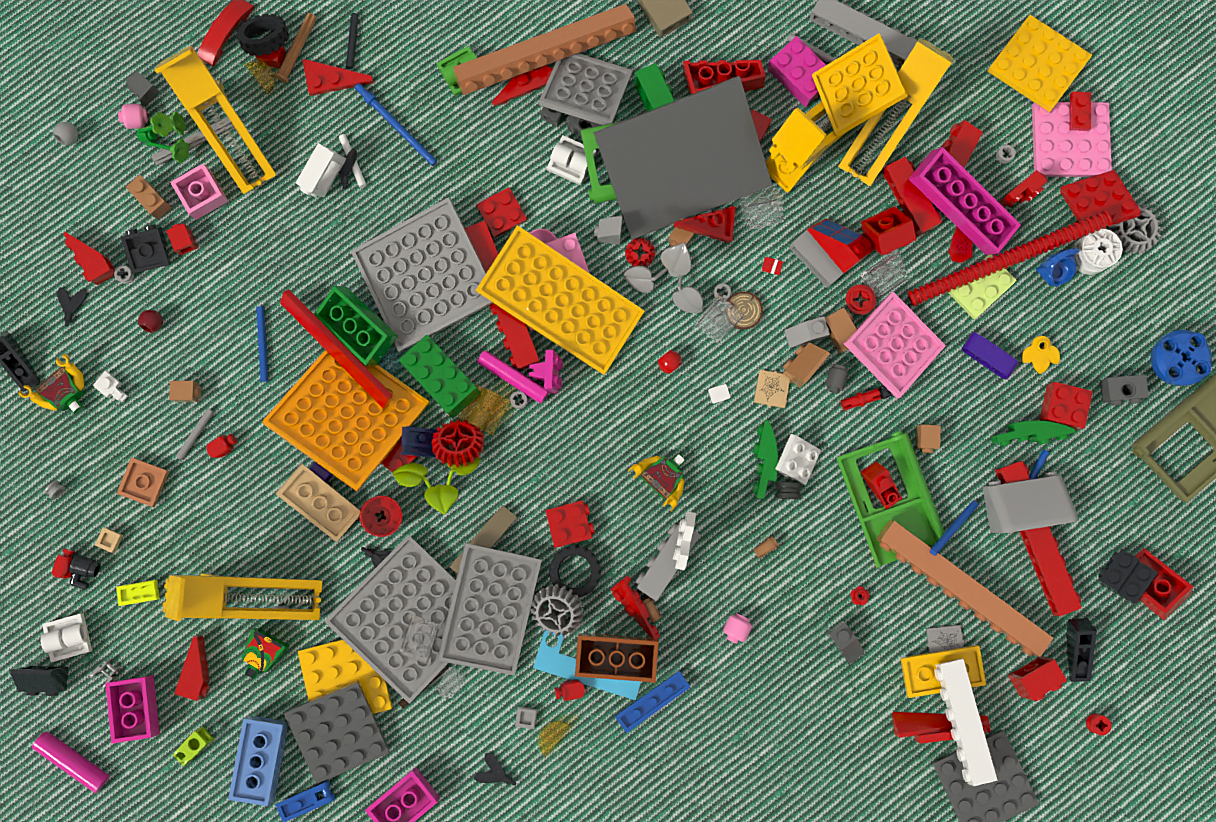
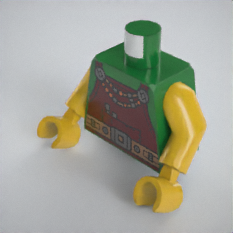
[19,354,85,414]
[628,454,686,512]

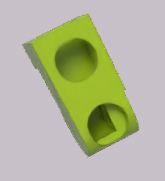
[173,726,214,767]

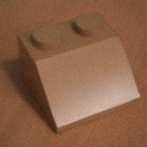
[782,342,830,388]

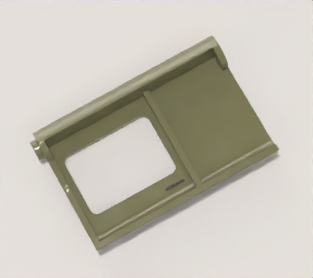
[1132,373,1216,503]

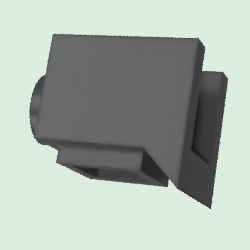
[126,71,160,107]

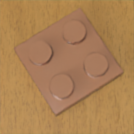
[116,457,169,507]

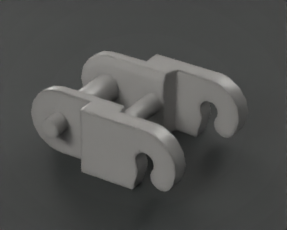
[90,659,120,690]

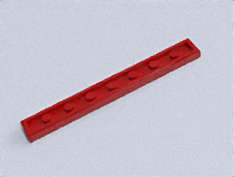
[280,289,393,409]

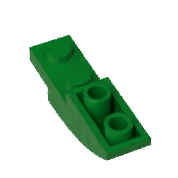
[752,420,778,500]
[991,421,1075,446]

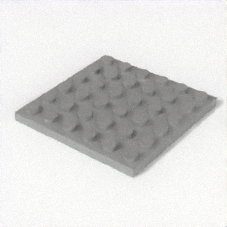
[351,197,493,352]
[324,535,456,704]

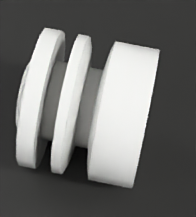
[1072,229,1123,275]

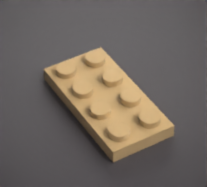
[276,463,360,542]

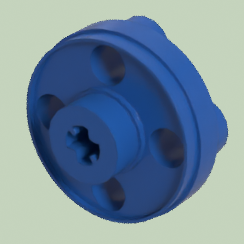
[1151,330,1212,386]

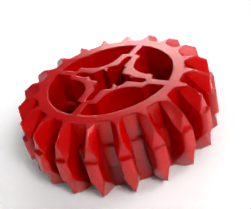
[432,418,485,468]

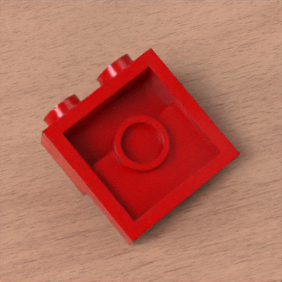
[999,170,1047,208]
[545,500,595,548]

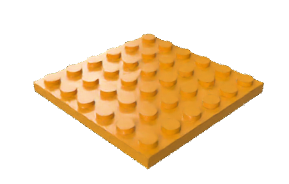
[262,350,430,492]

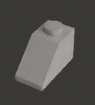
[594,216,622,245]
[784,317,830,349]

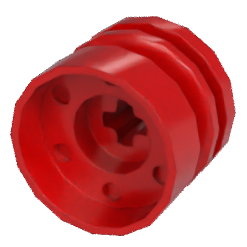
[359,496,402,537]

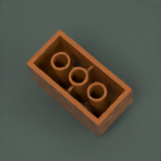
[575,633,659,683]

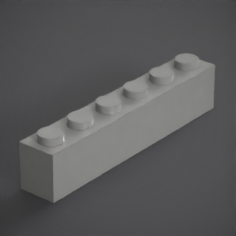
[809,0,917,67]

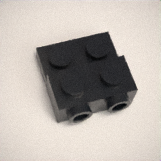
[120,224,171,274]
[1098,549,1158,606]

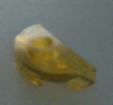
[244,61,275,94]
[539,721,571,757]

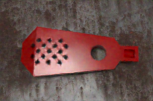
[949,226,972,263]

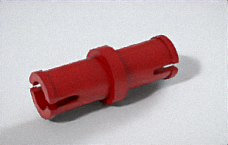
[840,388,881,411]

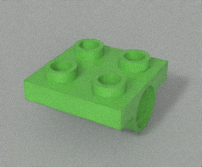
[436,46,477,97]

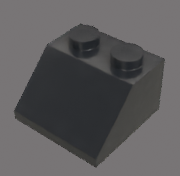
[10,666,68,696]

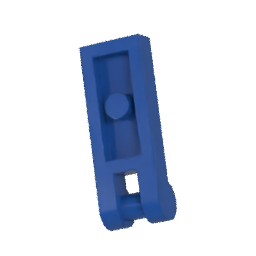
[275,780,336,822]

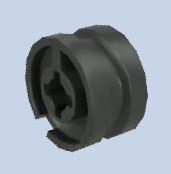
[775,482,803,500]

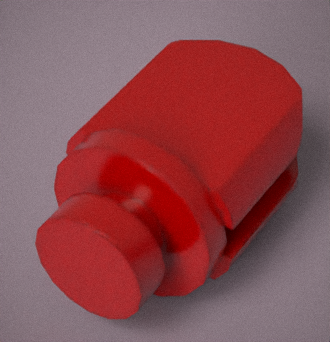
[206,434,237,458]
[52,548,75,579]
[554,679,585,701]

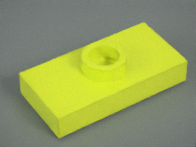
[116,580,160,606]

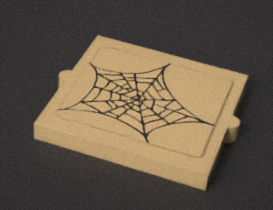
[754,370,790,408]

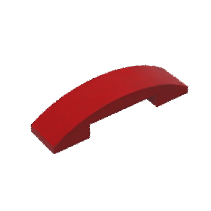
[197,0,255,66]

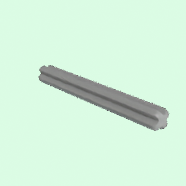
[151,117,234,165]

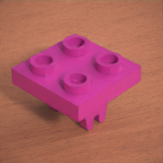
[529,350,563,394]

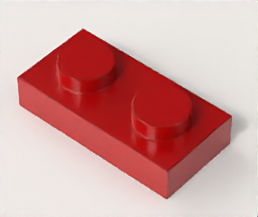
[1069,91,1091,131]

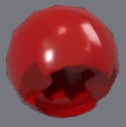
[658,350,682,374]

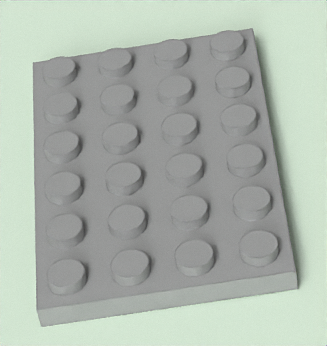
[437,543,542,676]

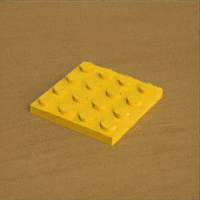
[988,15,1092,112]
[812,33,908,137]
[298,640,393,714]

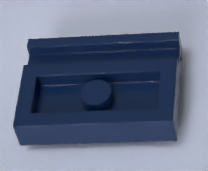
[401,426,437,458]

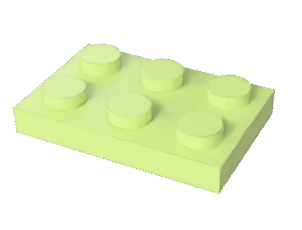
[949,255,1017,319]

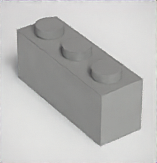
[789,230,844,289]

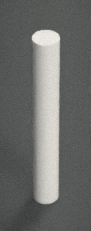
[339,134,366,188]

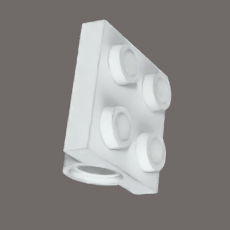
[547,135,597,185]
[776,434,821,485]
[41,613,92,662]

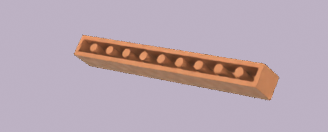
[453,4,636,95]
[876,521,1053,657]

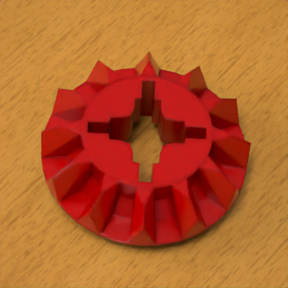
[625,237,655,267]
[845,285,876,315]

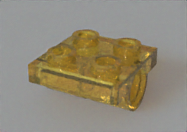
[458,384,510,435]

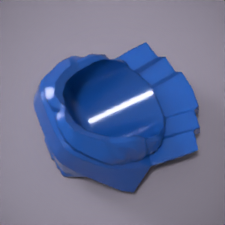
[1036,248,1080,287]

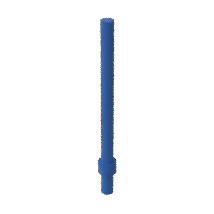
[355,83,437,166]

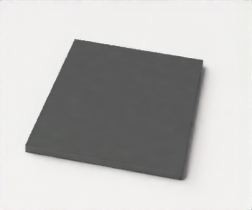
[593,76,772,240]

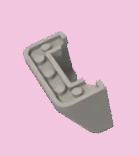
[983,471,1078,533]

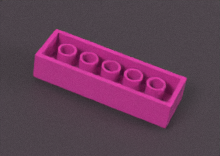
[909,147,1021,255]

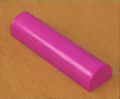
[477,351,549,404]
[32,731,110,794]

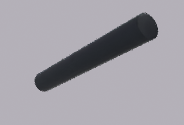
[346,13,359,69]

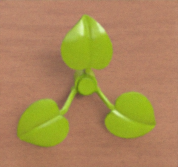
[392,457,481,515]

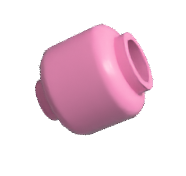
[118,104,148,129]
[723,613,752,644]

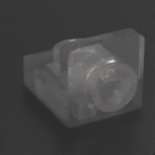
[435,666,467,699]

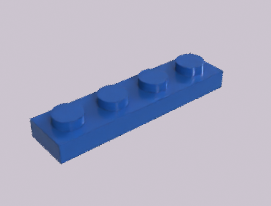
[615,671,691,733]

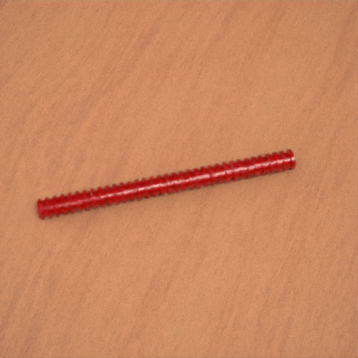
[907,210,1112,306]

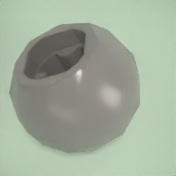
[53,122,79,146]

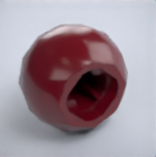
[138,309,163,333]

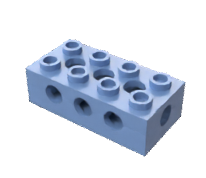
[228,715,288,806]

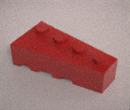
[683,60,766,95]

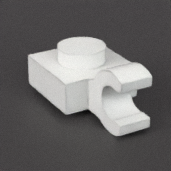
[93,371,128,402]

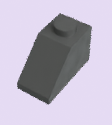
[825,621,865,665]

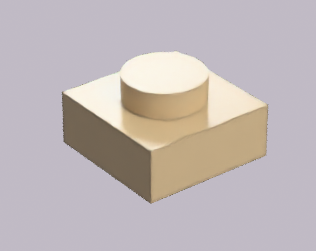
[95,527,123,553]

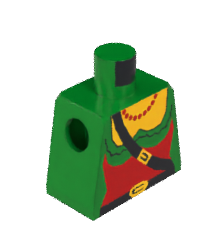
[242,628,290,679]

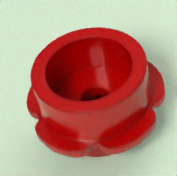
[850,586,870,605]

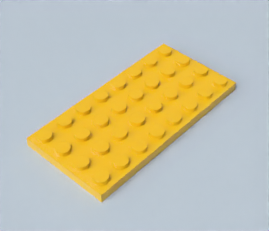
[475,225,644,375]

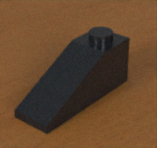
[0,330,41,392]
[1066,618,1097,682]

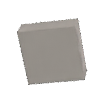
[515,706,538,729]

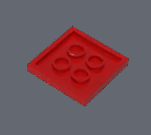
[1060,170,1141,229]

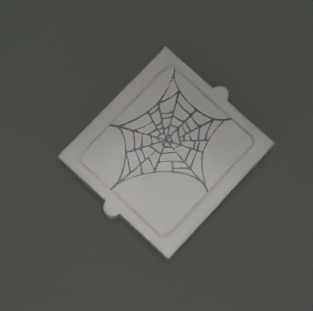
[926,625,965,653]

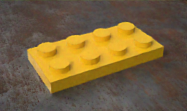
[900,645,986,698]

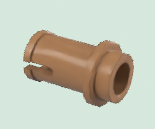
[753,536,779,559]
[642,597,662,623]

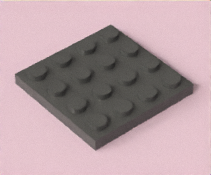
[284,680,390,784]
[931,729,1039,822]

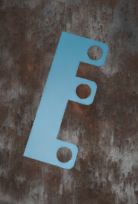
[533,630,641,700]

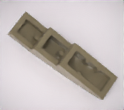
[450,505,517,574]

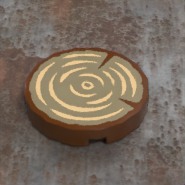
[725,292,763,330]

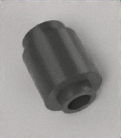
[825,364,848,394]

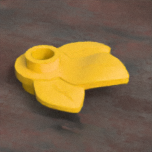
[1022,336,1060,374]

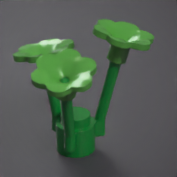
[137,111,189,163]

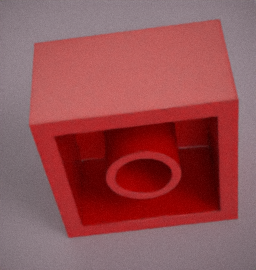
[861,206,916,256]
[1039,382,1093,431]
[1007,656,1067,701]

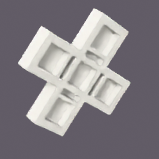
[673,512,696,570]

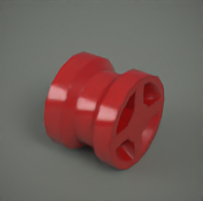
[1086,713,1111,736]

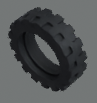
[236,14,289,56]
[549,546,601,597]

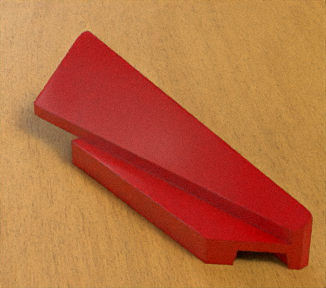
[892,712,991,744]

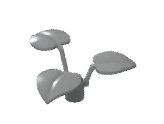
[624,242,703,313]

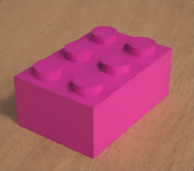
[767,36,826,108]
[105,675,160,744]
[365,767,440,822]

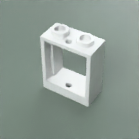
[296,143,346,198]

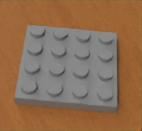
[539,53,633,125]

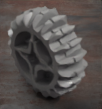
[1108,203,1163,254]
[531,584,584,637]

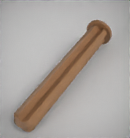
[274,13,317,83]

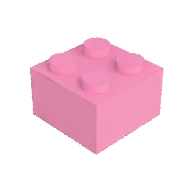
[170,163,228,220]

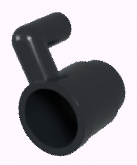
[69,554,101,590]

